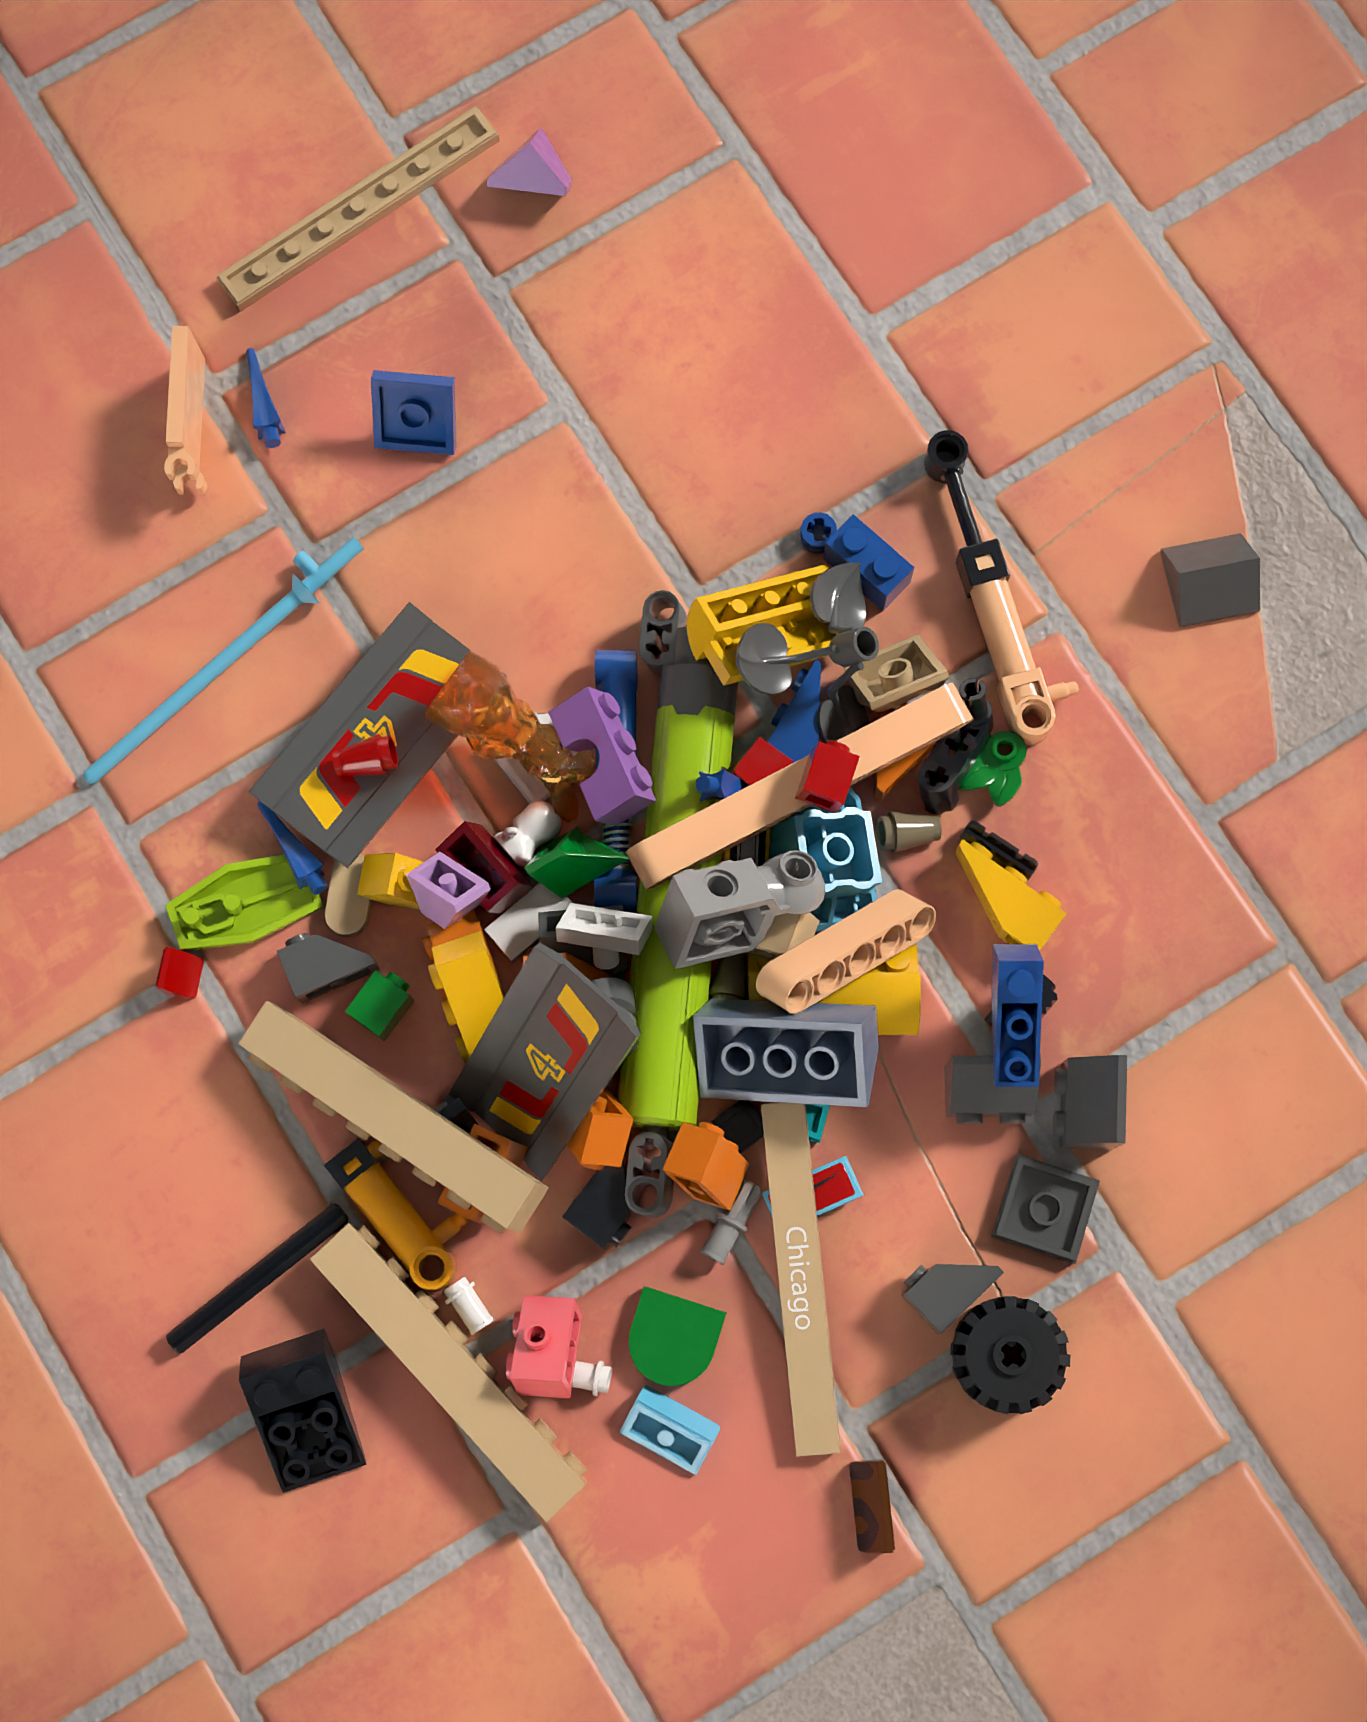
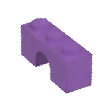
[548,686,656,826]

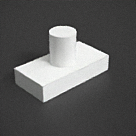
[556,903,653,969]

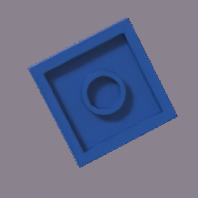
[371,370,456,455]

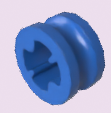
[800,512,837,554]

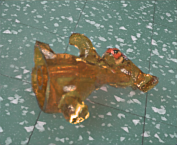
[423,650,595,823]

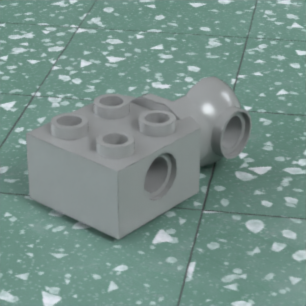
[654,850,826,969]

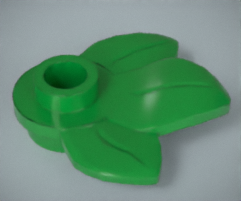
[954,731,1027,807]

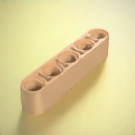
[756,889,936,1014]

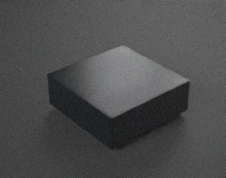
[711,1100,764,1154]

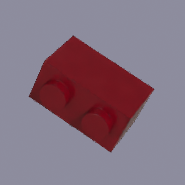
[435,821,534,914]

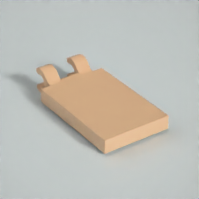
[164,326,207,495]

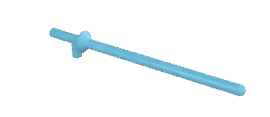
[83,537,364,784]

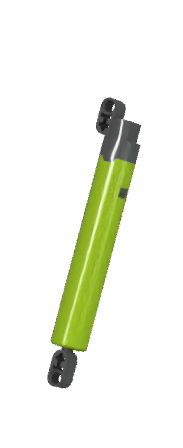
[617,590,738,1218]

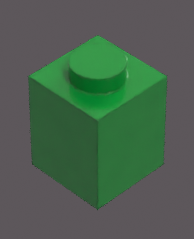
[345,970,415,1042]

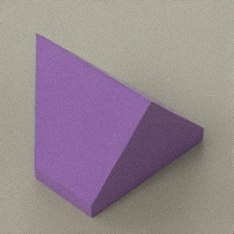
[487,127,572,196]

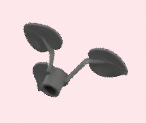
[735,562,879,742]

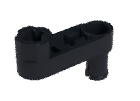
[918,678,994,815]

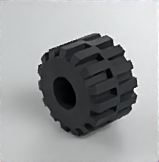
[950,1296,1071,1414]

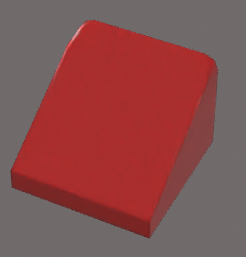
[732,737,794,785]
[155,947,204,999]

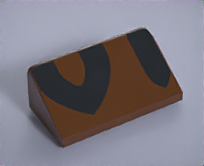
[849,1459,895,1553]

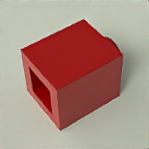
[795,740,860,813]

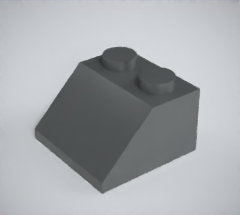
[944,1055,1041,1125]
[1053,1055,1127,1151]

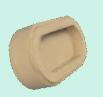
[325,854,372,937]

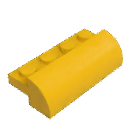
[687,564,837,686]
[748,945,921,1035]

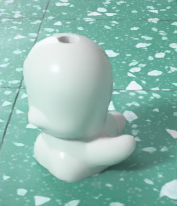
[493,801,562,868]

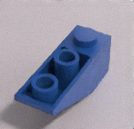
[762,660,821,763]
[991,944,1044,1087]

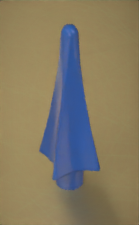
[246,348,286,448]
[696,769,750,801]
[257,801,328,895]

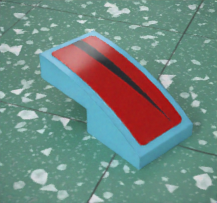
[762,1156,864,1216]

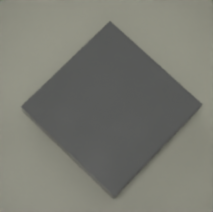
[991,1154,1100,1264]

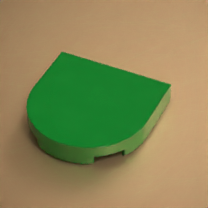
[629,1286,727,1386]

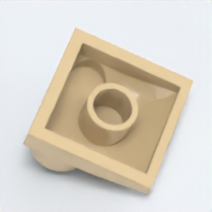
[843,634,949,712]

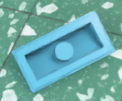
[619,1385,720,1475]

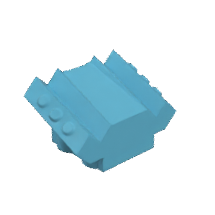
[769,787,882,932]

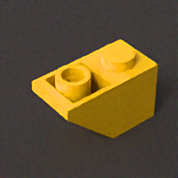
[357,853,424,910]

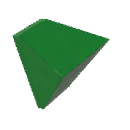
[524,826,629,899]

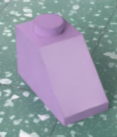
[406,852,491,929]

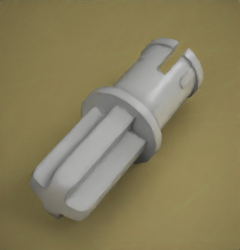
[699,1179,762,1265]

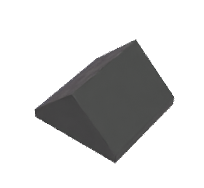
[1160,533,1261,627]

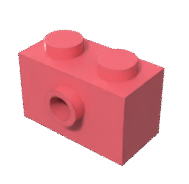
[506,1295,582,1398]

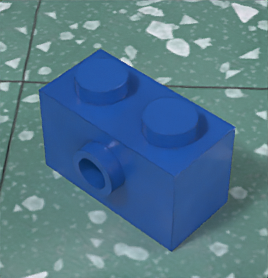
[823,514,914,611]

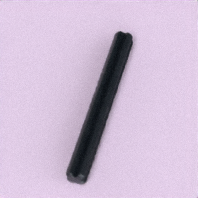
[166,1203,349,1353]

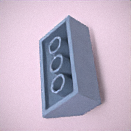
[693,999,879,1107]

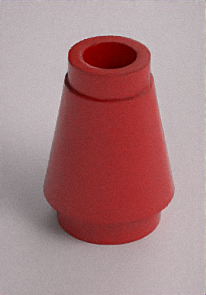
[332,734,398,777]

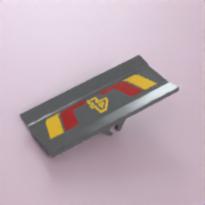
[249,602,507,869]
[448,943,641,1181]

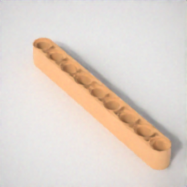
[626,682,973,890]

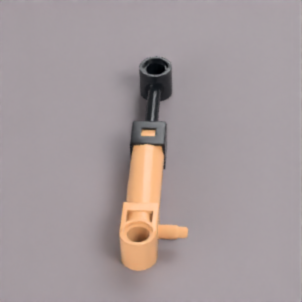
[924,430,1079,746]

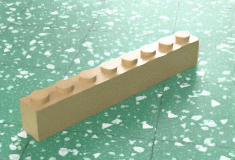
[238,1001,549,1234]
[310,1223,588,1523]

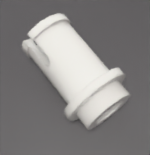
[443,1277,495,1335]
[572,1361,612,1396]

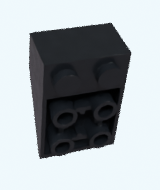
[239,1329,367,1493]

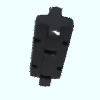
[960,820,1039,881]

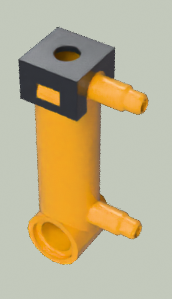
[324,1138,468,1291]

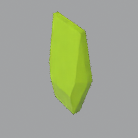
[165,854,324,951]

